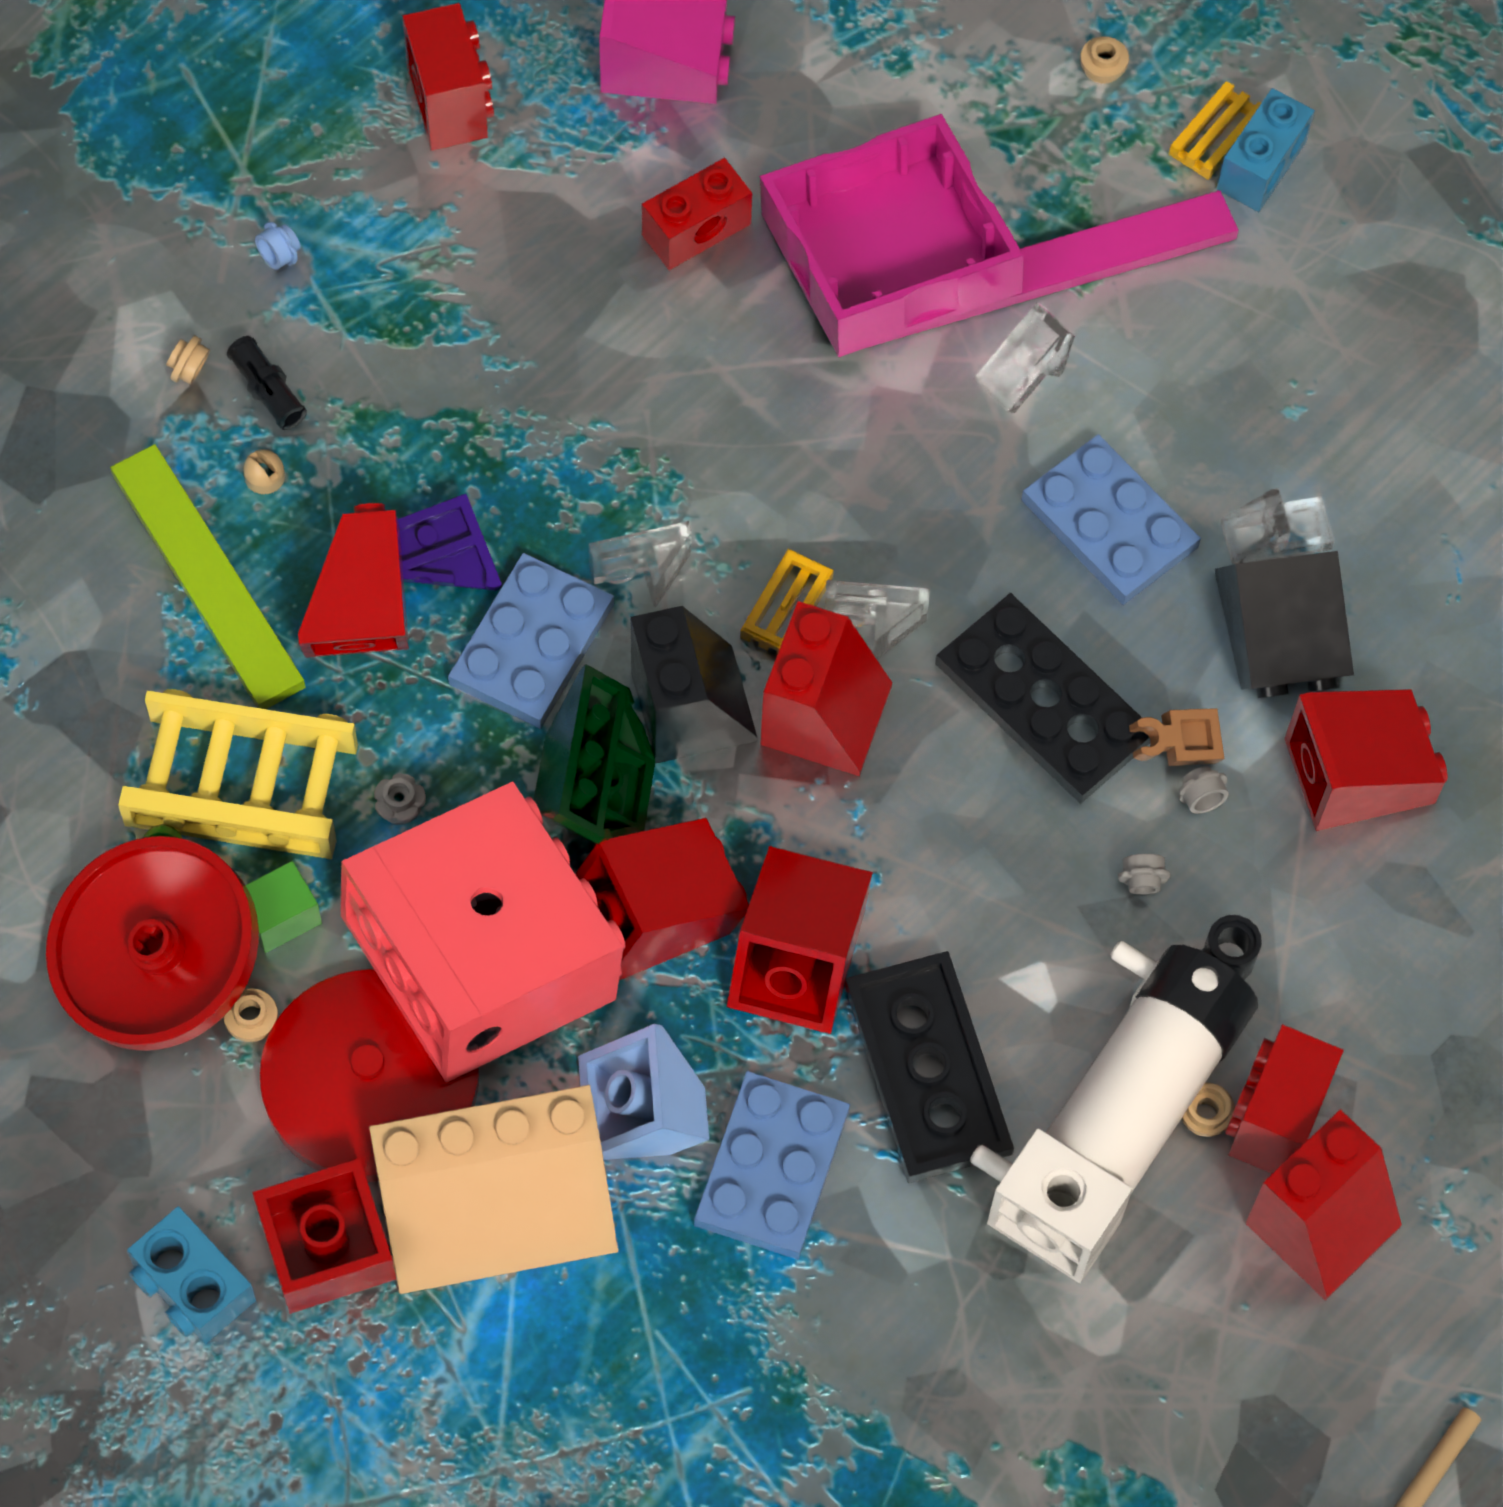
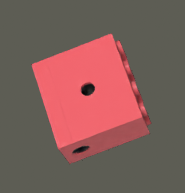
[341,781,625,1083]

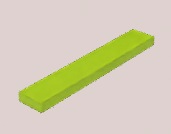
[110,444,306,709]

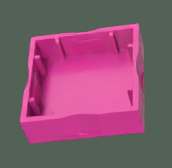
[760,114,1024,357]

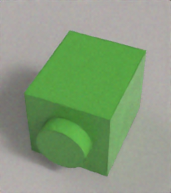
[246,861,322,954]

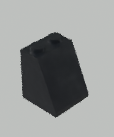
[1215,551,1354,698]
[630,606,757,764]

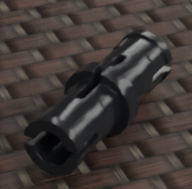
[227,336,307,430]

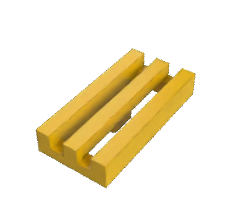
[1169,81,1261,180]
[740,549,834,654]

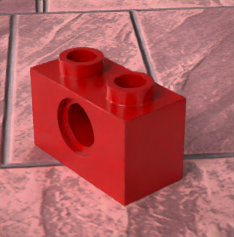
[642,157,752,271]

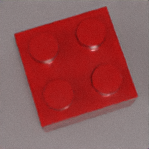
[402,3,494,151]
[1225,1024,1344,1174]
[252,1158,397,1314]

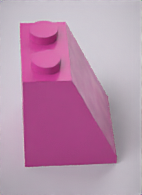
[599,0,735,104]

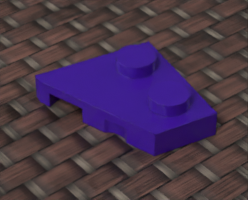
[398,494,502,591]

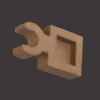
[1129,708,1225,766]

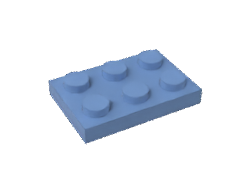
[1021,434,1201,605]
[448,553,614,729]
[694,1071,850,1260]

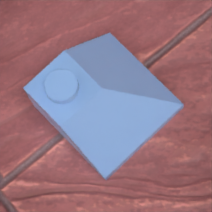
[578,1024,709,1160]

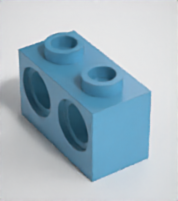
[1217,88,1315,212]
[127,1206,256,1345]

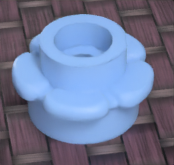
[255,222,300,270]

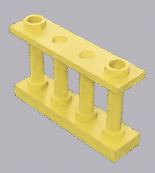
[118,689,358,859]

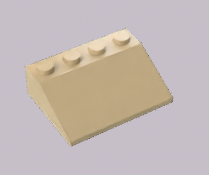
[369,1085,619,1294]

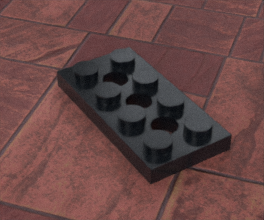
[935,593,1151,804]
[844,951,1014,1183]

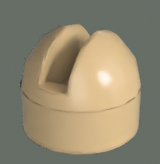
[243,449,285,494]

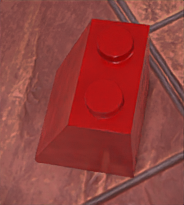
[298,503,409,658]
[760,601,892,777]
[1284,689,1448,831]
[575,818,749,981]
[727,846,873,1034]
[1245,1109,1402,1301]

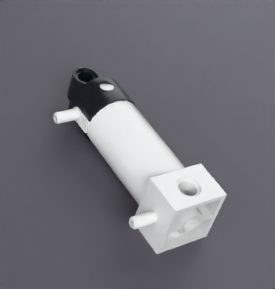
[970,915,1262,1284]

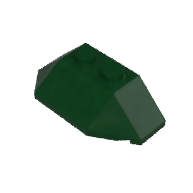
[533,664,656,844]

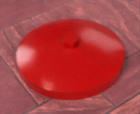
[46,836,259,1051]
[260,969,479,1182]

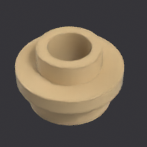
[1080,36,1129,84]
[166,335,210,385]
[223,988,278,1042]
[1181,1082,1235,1137]

